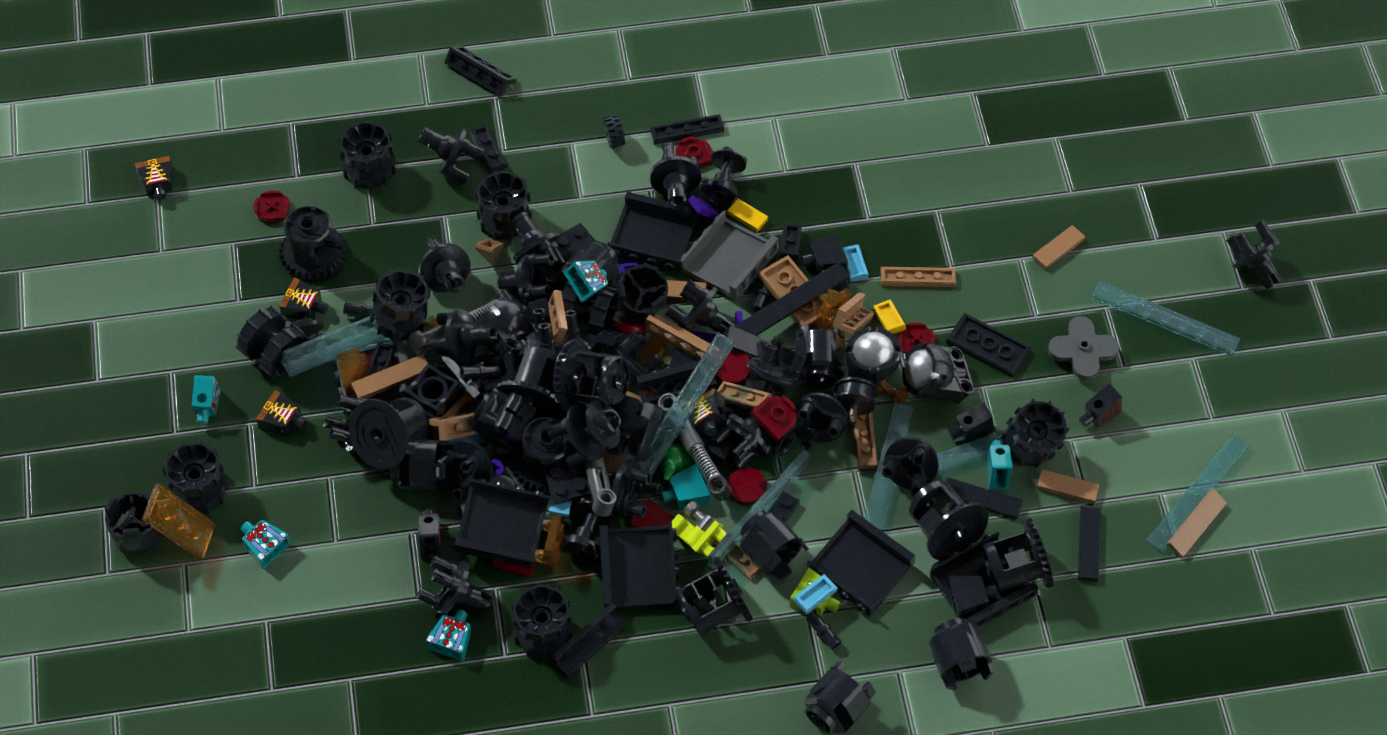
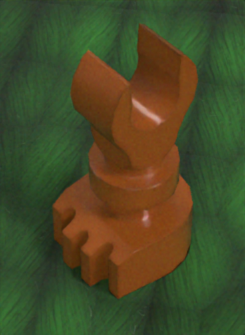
[876,380,909,406]

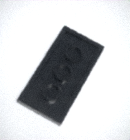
[946,313,1031,378]

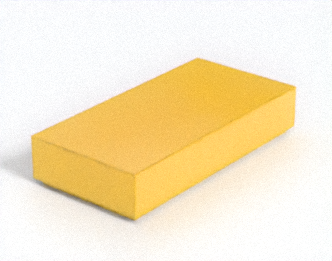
[727,199,768,232]
[873,299,906,334]

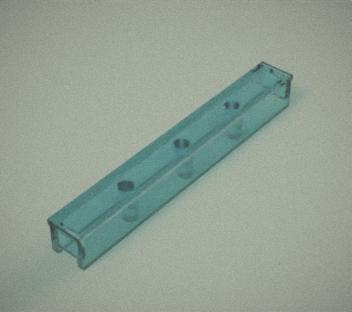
[281,316,425,377]

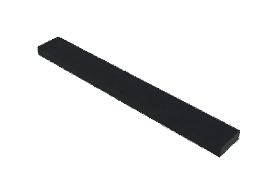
[720,262,850,350]

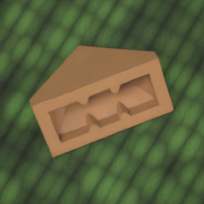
[474,238,504,267]

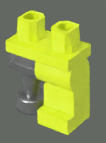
[672,501,729,558]

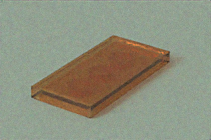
[142,484,216,559]

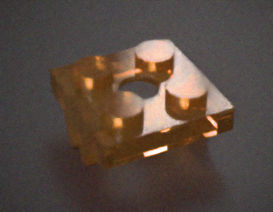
[816,288,851,330]
[535,515,565,570]

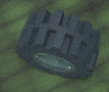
[603,114,625,148]

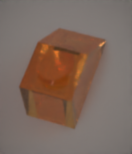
[336,347,368,396]

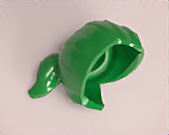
[658,443,691,480]

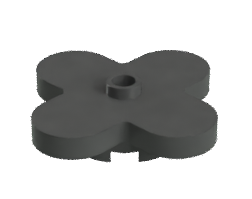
[1048,316,1119,380]

